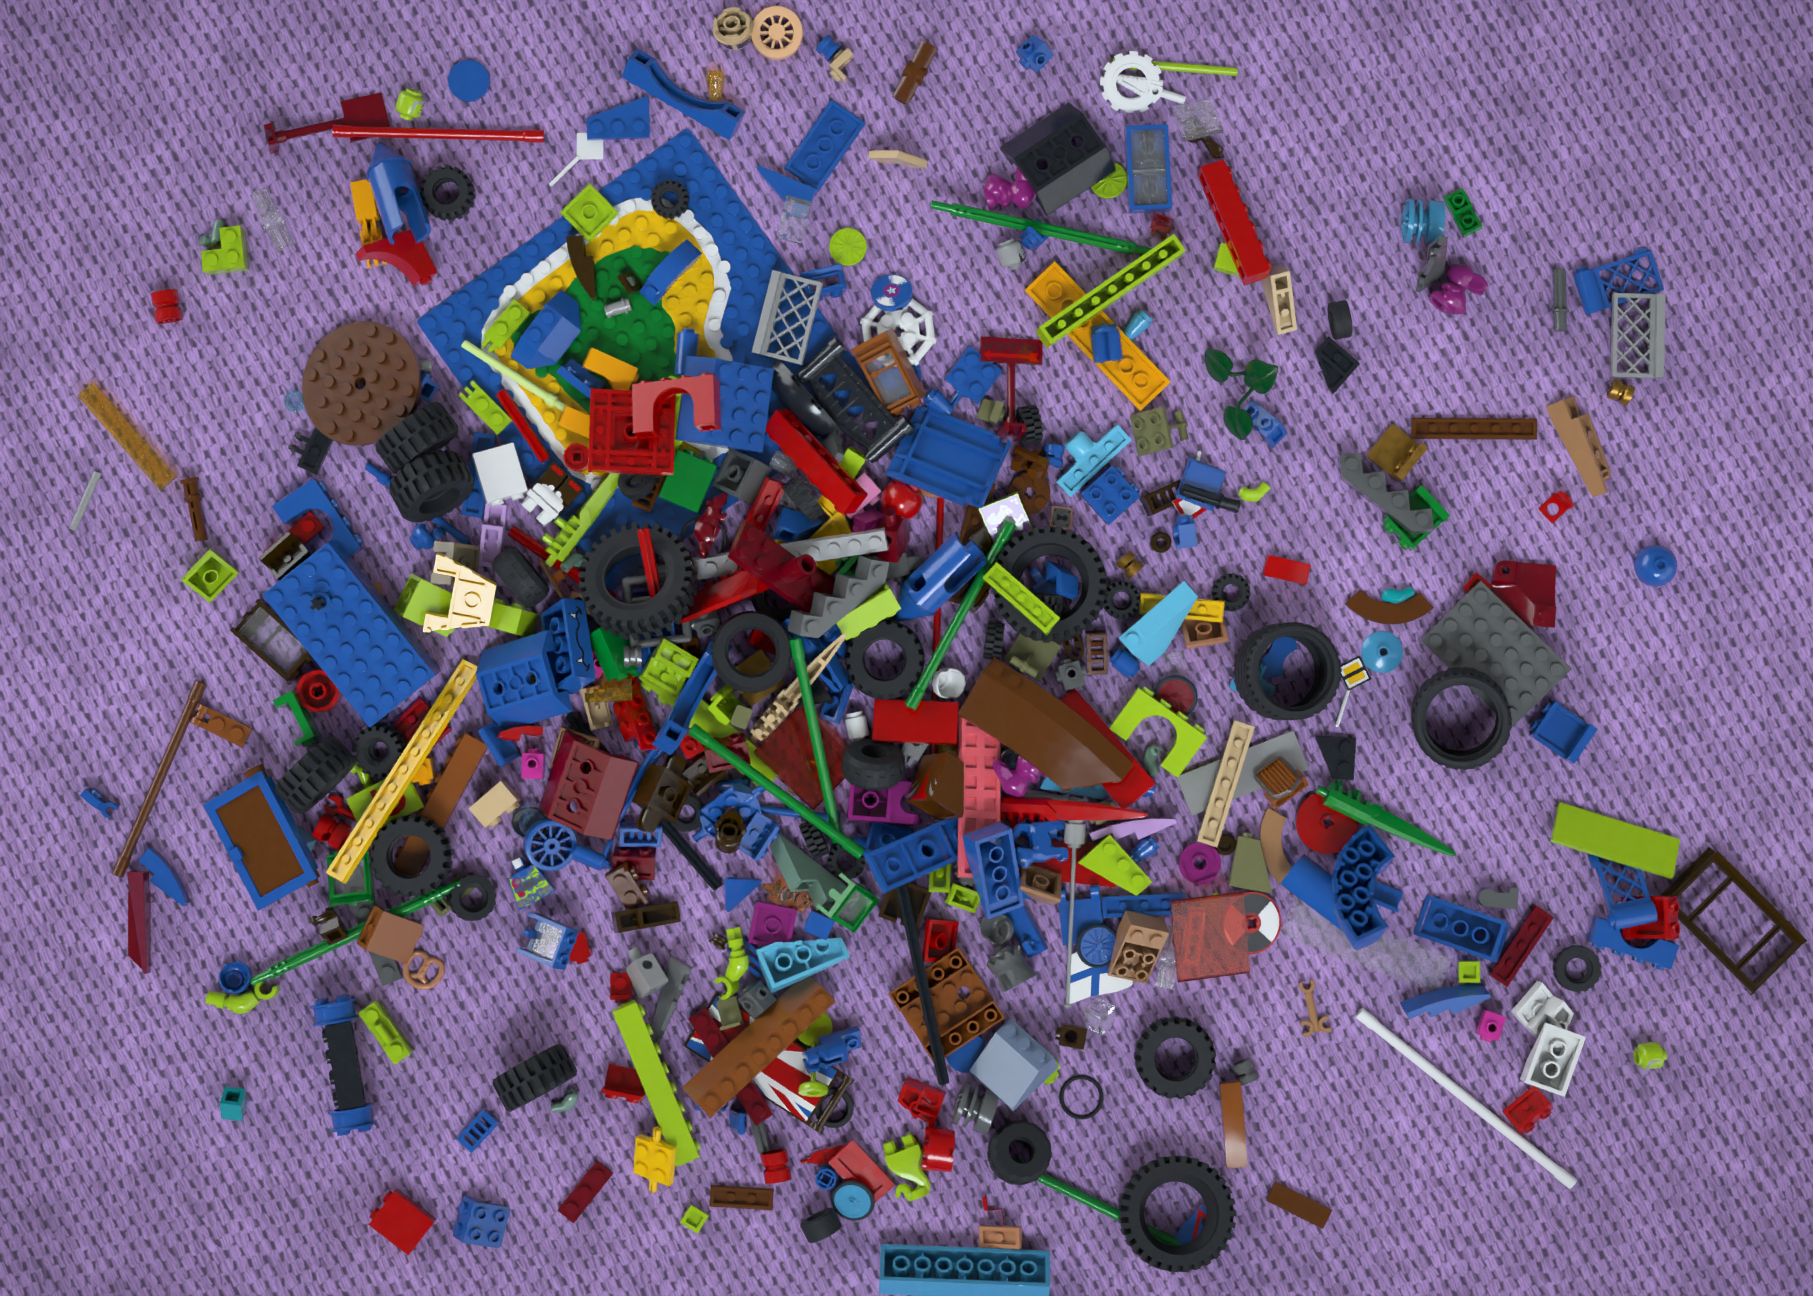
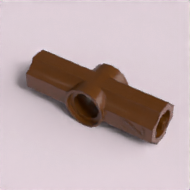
[892,41,938,105]

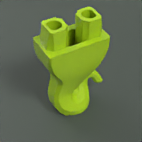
[883,1132,930,1201]

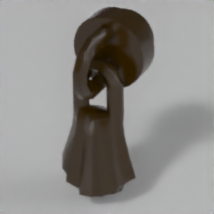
[1185,124,1224,159]

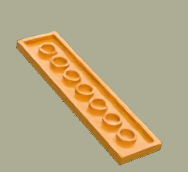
[1024,261,1170,411]

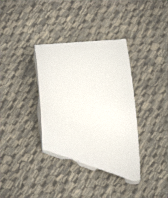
[1511,980,1574,1039]

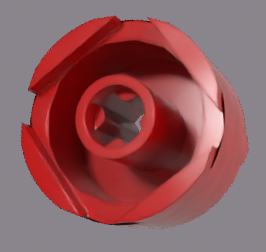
[297,670,343,712]
[921,1127,955,1172]

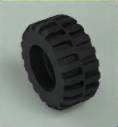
[376,402,459,475]
[389,450,474,523]
[844,619,925,700]
[275,736,356,814]
[369,815,454,897]
[1134,1016,1216,1099]
[492,1043,577,1112]

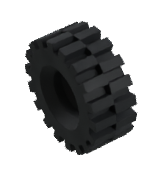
[352,722,408,778]

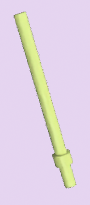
[461,340,568,411]

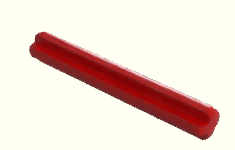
[496,389,550,463]
[637,528,661,599]

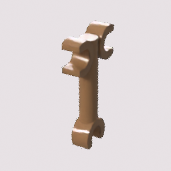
[1298,979,1332,1037]

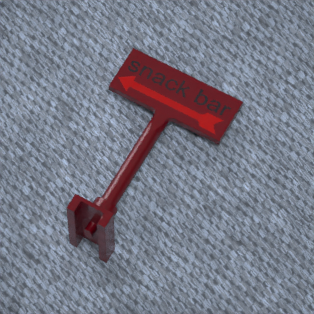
[980,336,1043,442]

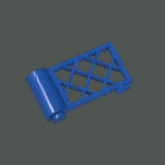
[1573,248,1664,315]
[1588,855,1657,930]

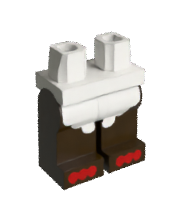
[522,462,585,526]

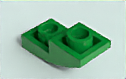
[1444,188,1482,238]

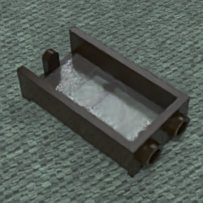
[230,599,314,681]

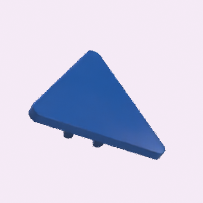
[724,877,762,912]

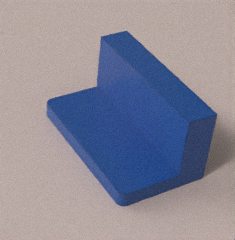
[1373,881,1404,913]

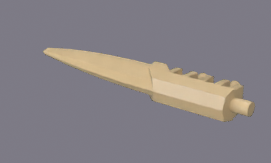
[749,633,847,743]

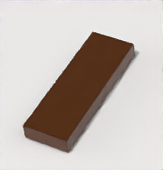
[1266,1181,1332,1229]
[709,1185,774,1210]

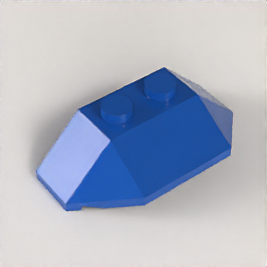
[511,290,581,369]

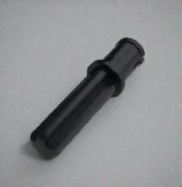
[1179,484,1241,513]

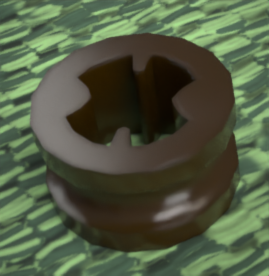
[708,932,728,950]

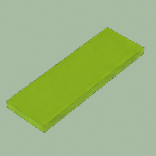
[1550,802,1680,879]

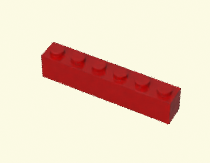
[1197,159,1271,286]
[766,409,868,514]

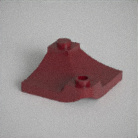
[1490,560,1557,628]

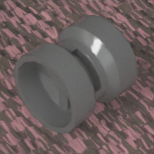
[1232,1057,1260,1086]

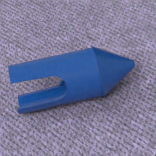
[366,142,431,245]
[893,531,987,622]

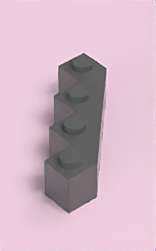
[1339,453,1434,535]
[788,555,889,638]

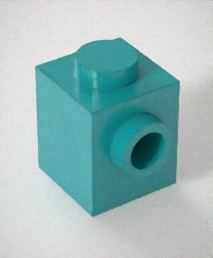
[220,1087,247,1121]

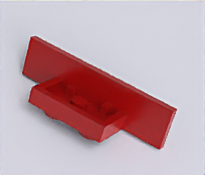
[613,675,659,751]

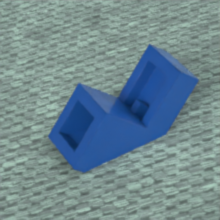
[1046,561,1078,599]

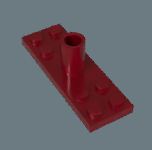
[727,520,834,612]

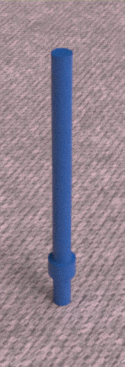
[365,462,469,544]

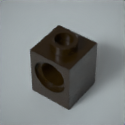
[1055,1023,1088,1050]

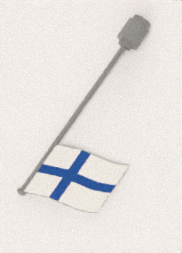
[1063,820,1133,1008]

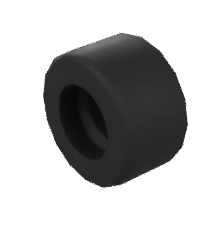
[800,1207,842,1243]

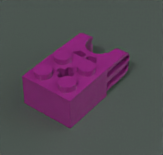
[847,781,920,826]

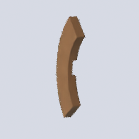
[1260,808,1293,894]

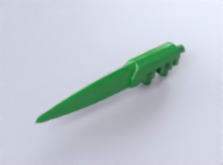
[1315,780,1456,856]

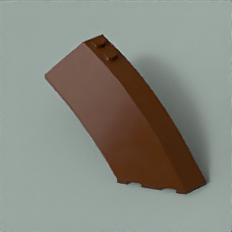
[958,657,1134,791]

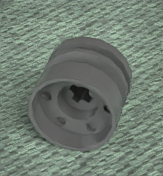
[952,1081,999,1135]

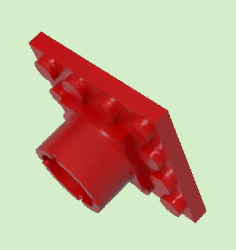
[588,389,676,475]

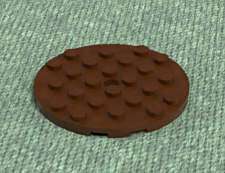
[302,321,422,447]

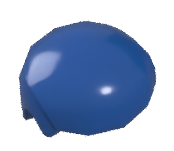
[218,961,251,994]

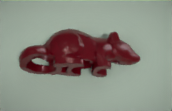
[694,492,728,559]

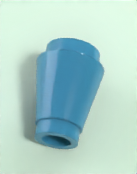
[1123,309,1153,340]

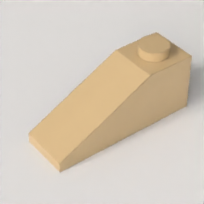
[1262,264,1297,335]

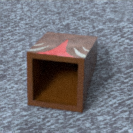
[906,752,964,820]

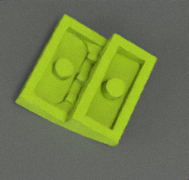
[639,638,699,697]

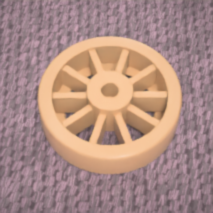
[751,6,803,60]

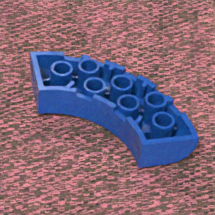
[1331,825,1395,950]

